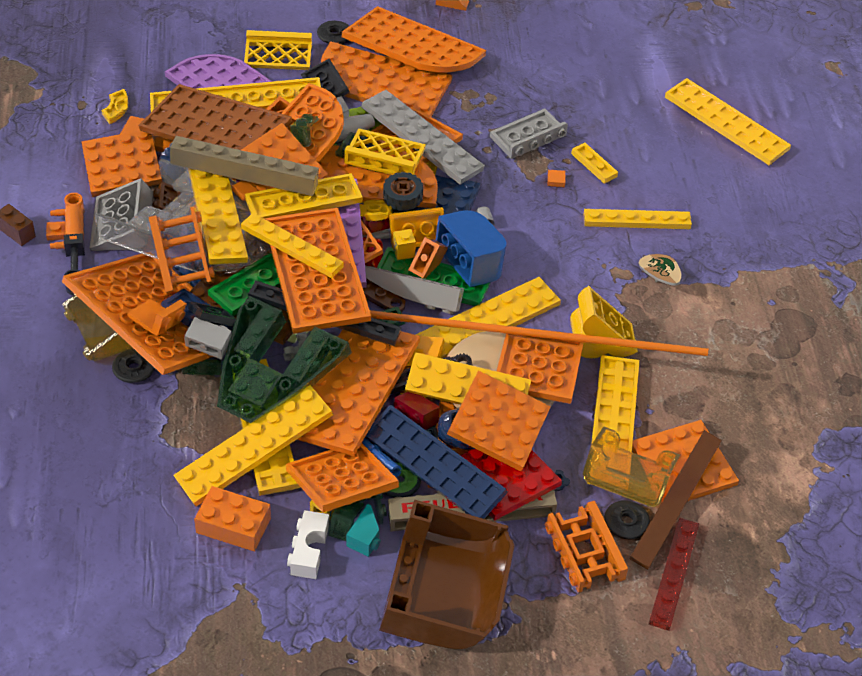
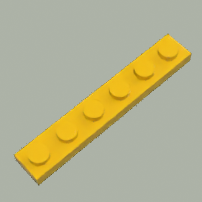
[583,209,692,229]
[241,213,344,278]

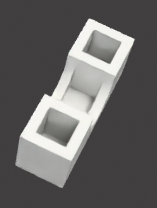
[287,510,329,579]

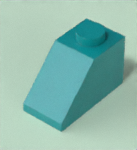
[346,504,381,557]

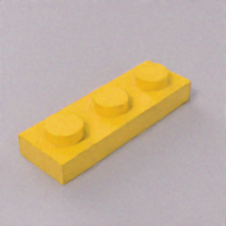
[571,143,618,184]

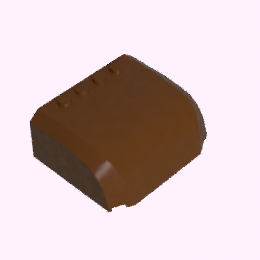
[379,499,514,649]

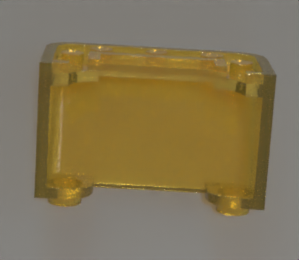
[62,295,134,362]
[583,426,680,507]

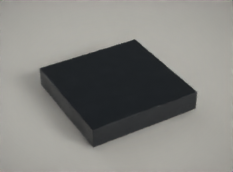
[188,301,238,327]

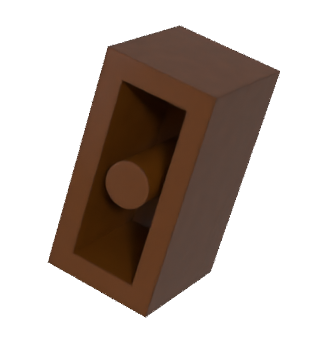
[0,204,36,246]

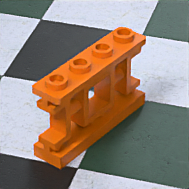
[545,501,628,593]

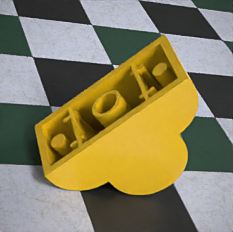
[570,286,638,358]

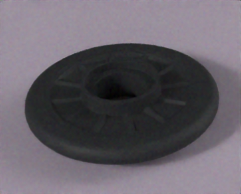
[317,20,349,44]
[112,349,155,383]
[604,500,650,539]

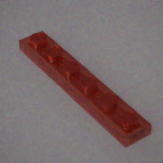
[648,518,699,631]

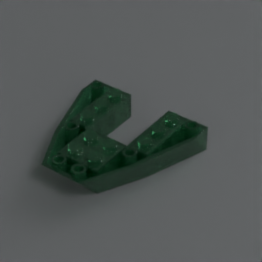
[217,296,352,423]

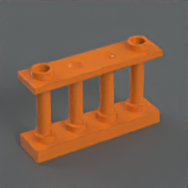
[149,206,215,294]

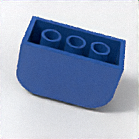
[435,210,507,287]

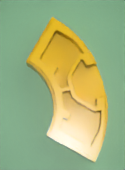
[101,89,128,124]

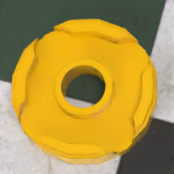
[359,200,393,221]

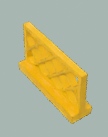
[244,30,312,70]
[345,128,426,175]

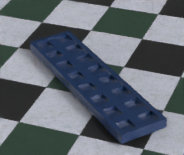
[365,405,508,519]

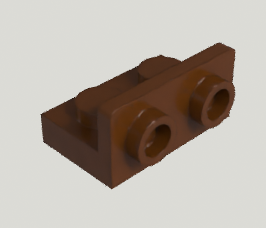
[152,182,182,218]

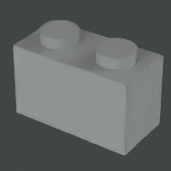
[185,317,232,359]

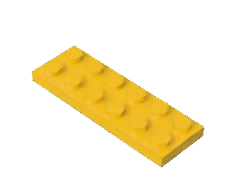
[245,173,363,219]
[405,352,531,405]

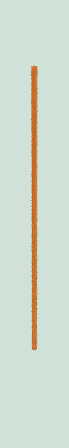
[370,310,709,356]

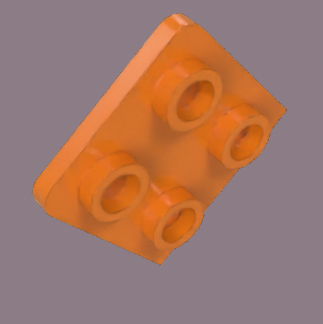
[128,299,187,336]

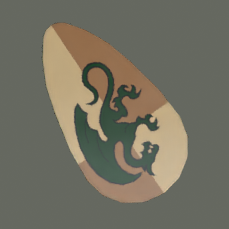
[639,254,682,286]

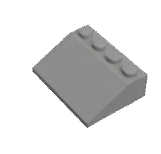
[89,178,153,251]

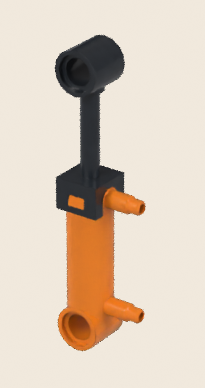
[50,193,85,296]

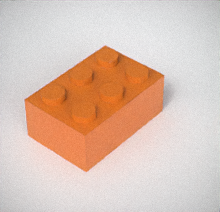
[194,486,271,552]

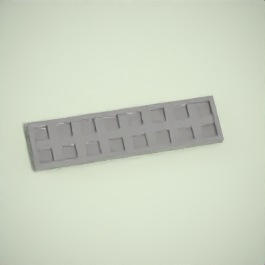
[361,90,485,184]

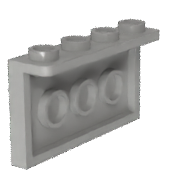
[490,109,568,159]

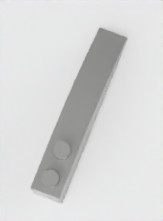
[365,265,464,314]

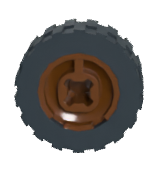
[383,172,423,211]

